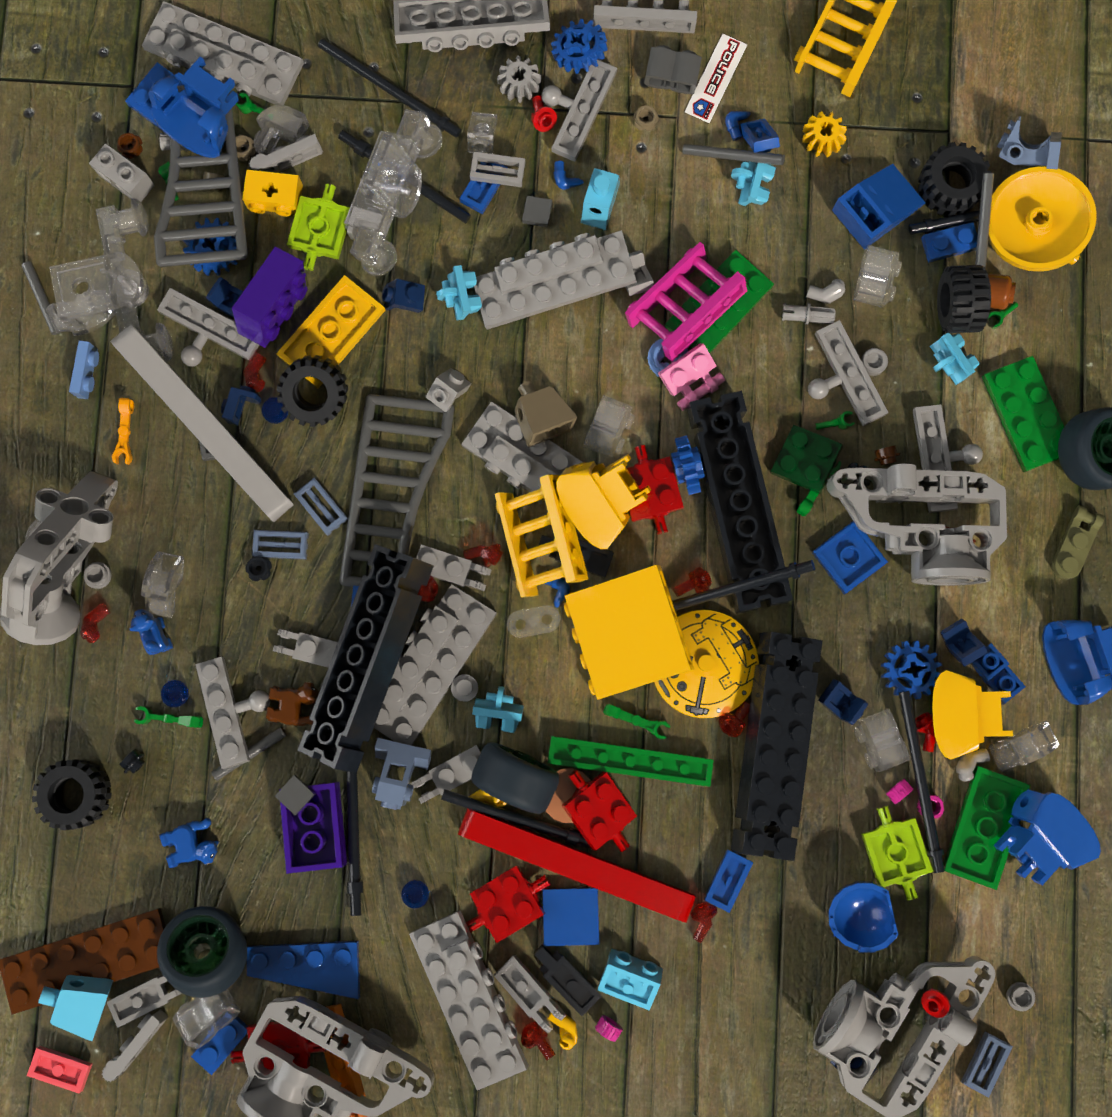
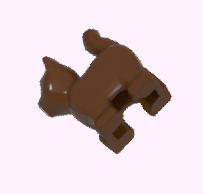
[266,682,319,726]

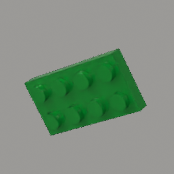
[664,250,774,353]
[982,356,1064,473]
[943,766,1031,890]

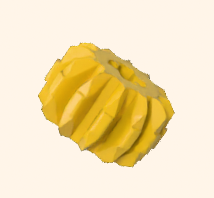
[802,111,847,157]

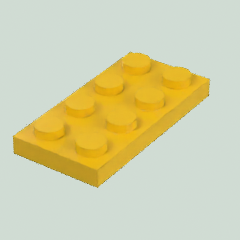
[276,275,386,389]

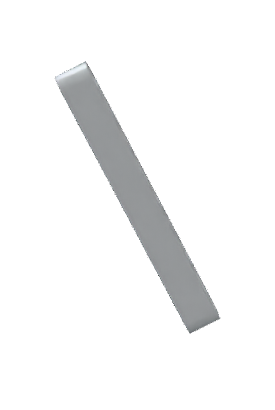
[110,324,294,522]

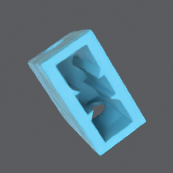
[581,168,620,230]
[38,975,113,1041]

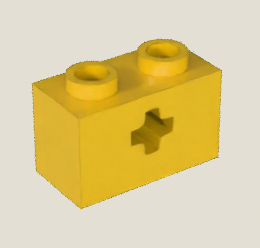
[242,170,303,217]

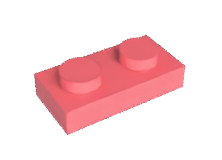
[27,1046,93,1093]

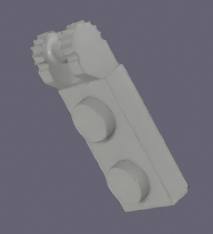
[249,134,323,173]
[416,544,491,591]
[273,629,338,668]
[410,745,481,804]
[494,955,566,1033]
[107,967,183,1028]
[102,1009,168,1082]

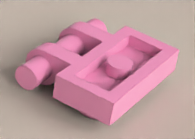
[658,343,725,411]

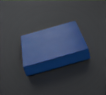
[812,521,888,595]
[543,887,599,946]

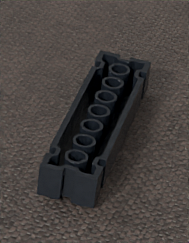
[687,391,793,614]
[298,544,434,773]
[731,632,823,861]

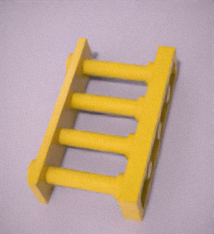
[794,0,897,97]
[495,474,589,597]

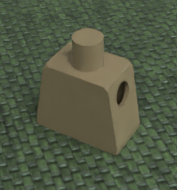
[515,381,577,448]

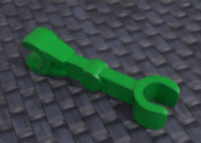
[797,461,841,517]
[603,704,670,739]
[134,706,204,728]

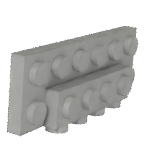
[393,0,550,52]
[142,1,304,108]
[474,230,637,330]
[461,402,600,504]
[374,584,497,746]
[409,910,529,1091]

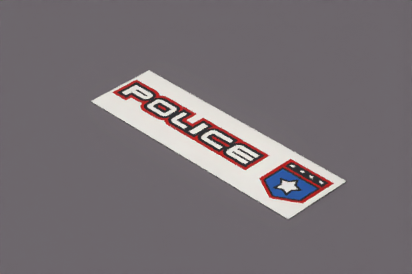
[685,34,747,123]

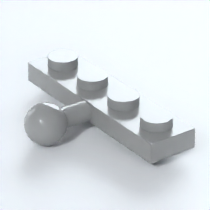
[541,60,617,162]
[157,288,259,367]
[808,320,888,426]
[913,404,983,513]
[195,656,270,769]

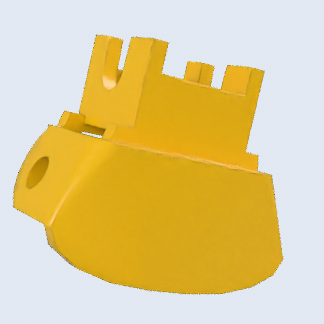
[556,454,651,549]
[932,670,1013,759]

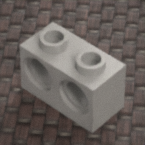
[89,143,155,205]

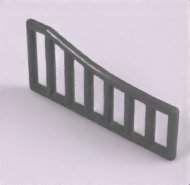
[154,82,248,267]
[339,394,454,587]

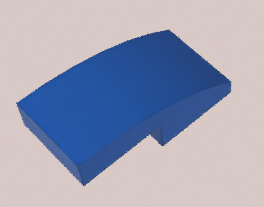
[971,643,1026,705]

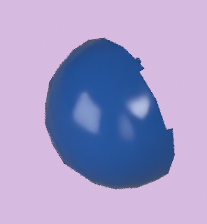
[829,881,898,953]

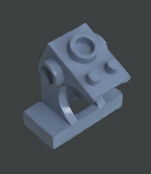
[997,116,1062,169]
[372,738,431,810]

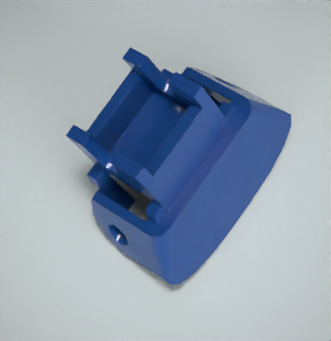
[148,57,239,158]
[1042,620,1112,705]
[993,789,1101,886]

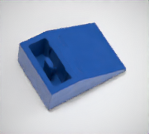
[832,164,925,250]

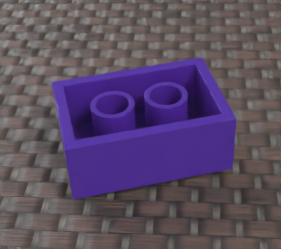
[232,247,307,348]
[279,782,347,874]

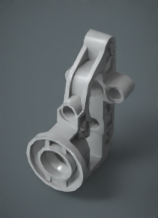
[826,464,1007,586]
[0,471,118,645]
[813,956,995,1117]
[236,996,435,1117]

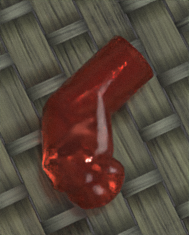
[244,352,267,392]
[80,603,111,643]

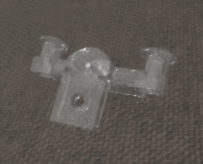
[344,109,443,276]
[49,197,174,364]

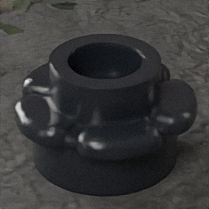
[245,556,272,582]
[119,749,145,774]

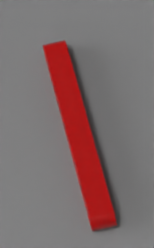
[457,808,696,923]

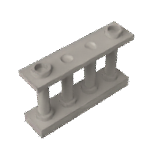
[593,0,697,33]

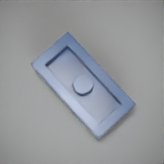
[69,340,99,399]

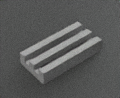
[470,152,526,187]

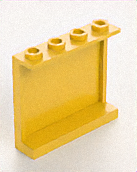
[564,565,694,700]

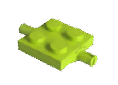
[287,184,352,271]
[861,806,933,900]

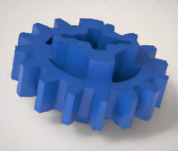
[551,19,608,74]
[183,218,237,276]
[671,436,705,495]
[881,641,942,700]

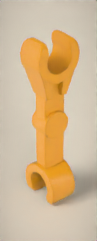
[112,398,134,465]

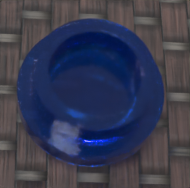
[262,397,289,424]
[161,680,189,707]
[401,880,429,909]

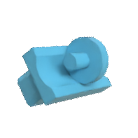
[731,162,776,206]
[436,265,482,320]
[930,333,979,385]
[472,686,524,733]

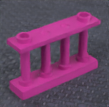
[625,242,747,362]

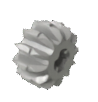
[497,55,541,103]

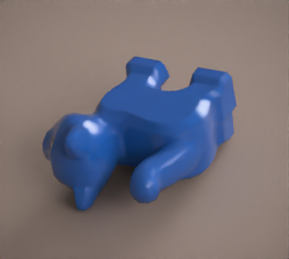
[129,609,173,655]
[159,818,219,868]

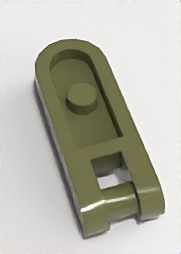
[1052,505,1105,580]

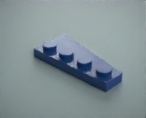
[246,941,360,999]

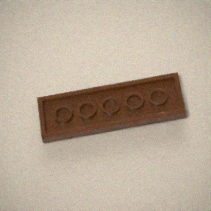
[0,908,166,1015]

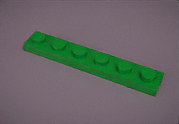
[548,736,714,787]

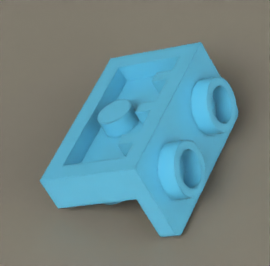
[597,949,663,1010]

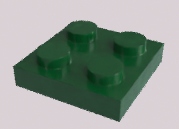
[771,425,843,494]

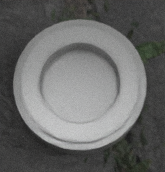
[861,348,888,376]

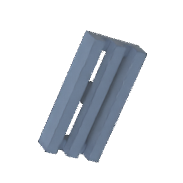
[294,478,348,536]
[252,530,309,560]
[961,1031,1013,1098]

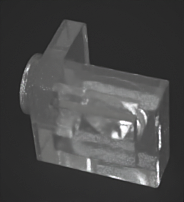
[467,112,498,154]

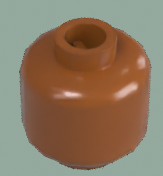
[988,274,1016,310]

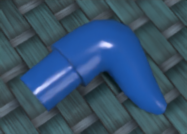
[725,111,751,141]
[554,161,584,190]
[544,578,570,608]

